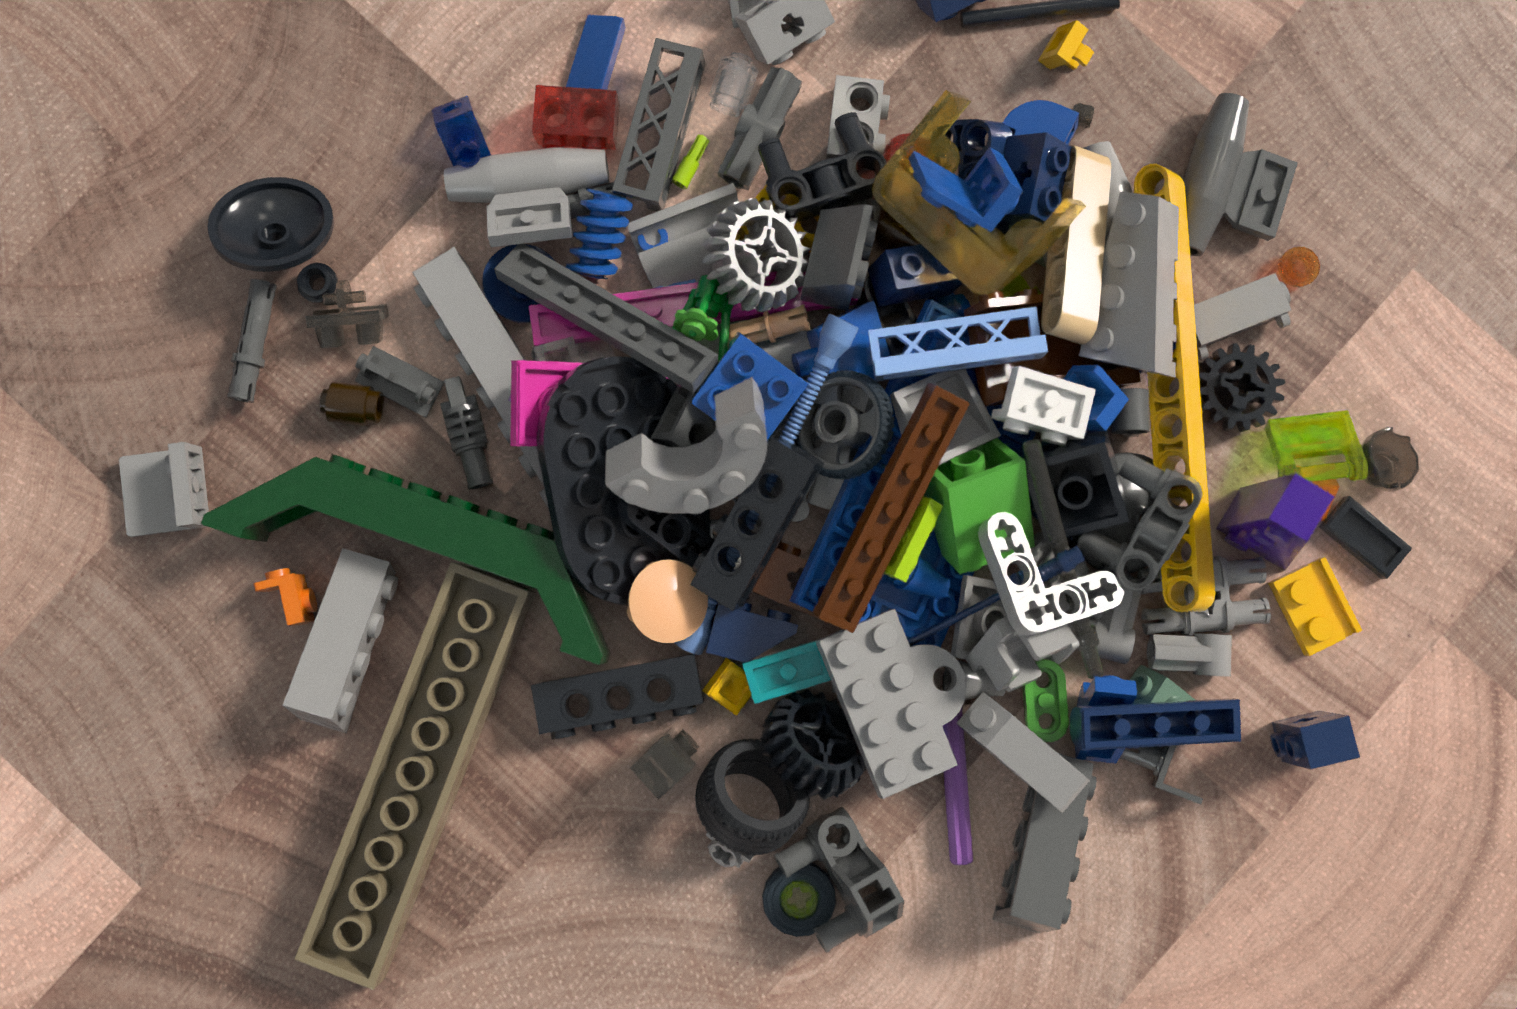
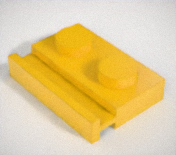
[1268,557,1363,656]

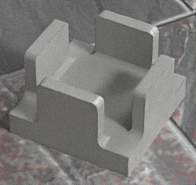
[965,593,1079,692]

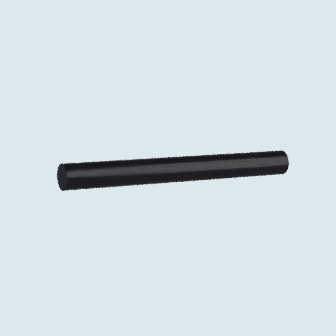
[960,0,1120,28]

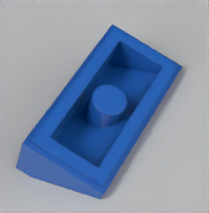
[565,15,626,102]

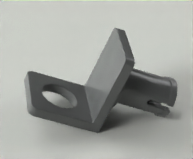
[1119,745,1203,804]

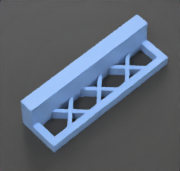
[868,307,1048,381]

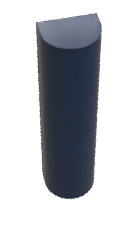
[1070,698,1241,751]

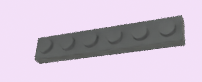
[494,244,718,393]

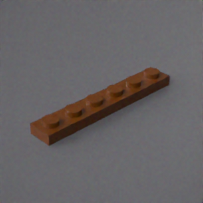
[812,382,970,633]

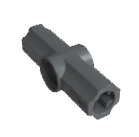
[718,67,802,191]

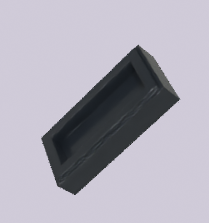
[1319,496,1412,579]

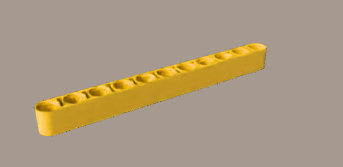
[1134,164,1215,612]

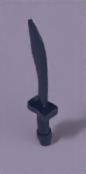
[907,546,1085,646]

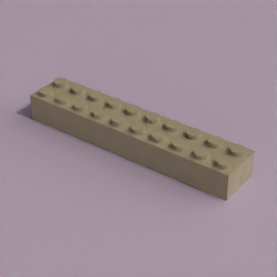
[294,562,536,990]

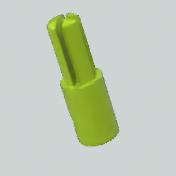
[671,134,709,189]

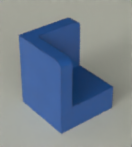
[1063,365,1129,431]

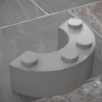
[605,377,767,514]

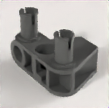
[774,807,904,953]

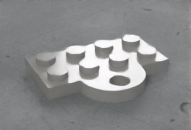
[815,609,967,799]

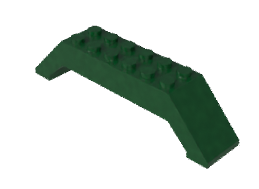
[201,454,611,665]

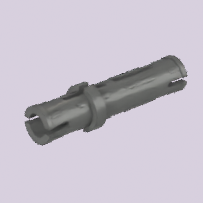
[227,279,277,403]

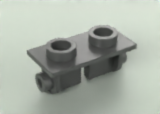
[355,346,445,418]

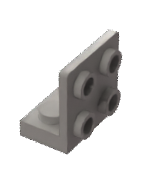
[119,442,209,537]

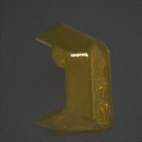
[873,90,1087,295]

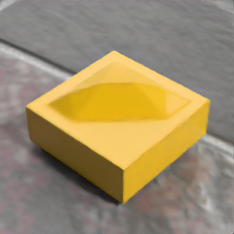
[702,658,752,716]

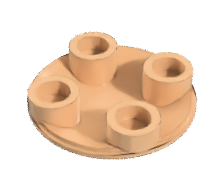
[627,560,708,643]

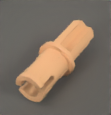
[729,305,811,343]

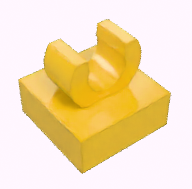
[1038,20,1094,70]

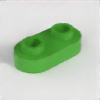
[1022,659,1069,742]

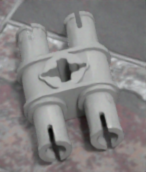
[1137,556,1271,636]

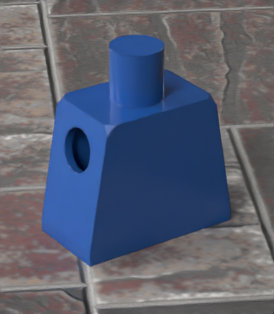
[792,301,890,380]

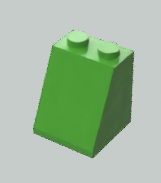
[923,438,1035,574]

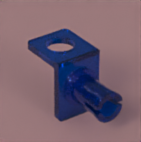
[431,96,491,168]

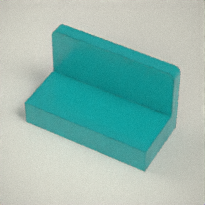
[742,639,831,704]

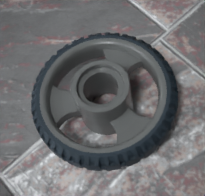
[795,370,894,480]

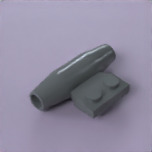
[1183,93,1298,256]

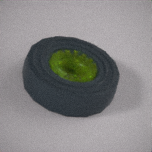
[762,863,836,937]

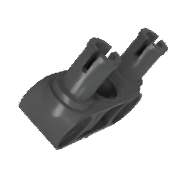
[1076,453,1203,590]

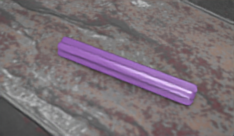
[942,708,973,865]

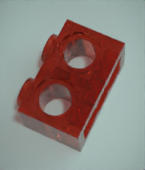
[532,85,620,152]

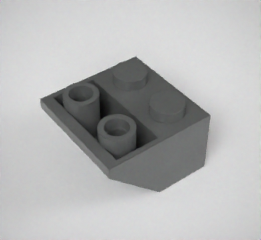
[801,204,878,311]

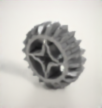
[701,198,811,312]

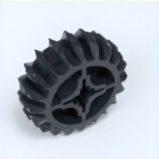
[760,689,867,800]

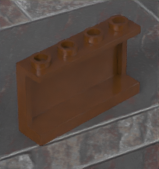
[964,288,1141,407]

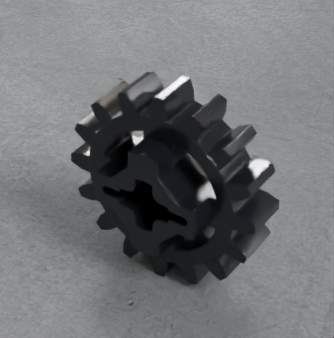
[1199,343,1285,432]

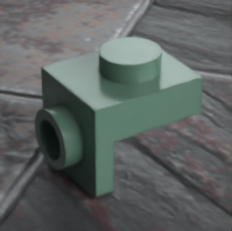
[1130,665,1195,704]

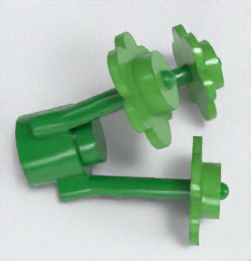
[672,275,734,370]

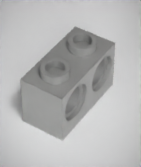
[826,75,890,171]

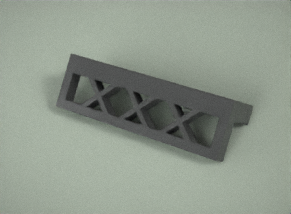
[612,38,706,212]

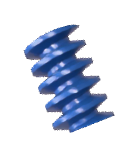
[565,189,633,279]

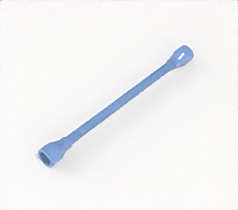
[675,314,859,655]

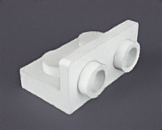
[991,366,1096,446]

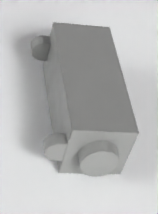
[1194,273,1291,360]

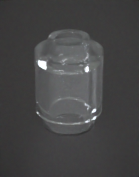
[709,52,759,117]

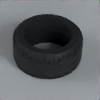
[695,739,810,856]

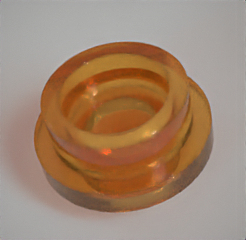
[1278,246,1320,287]

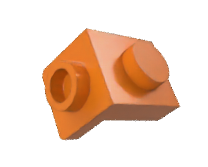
[253,568,317,626]

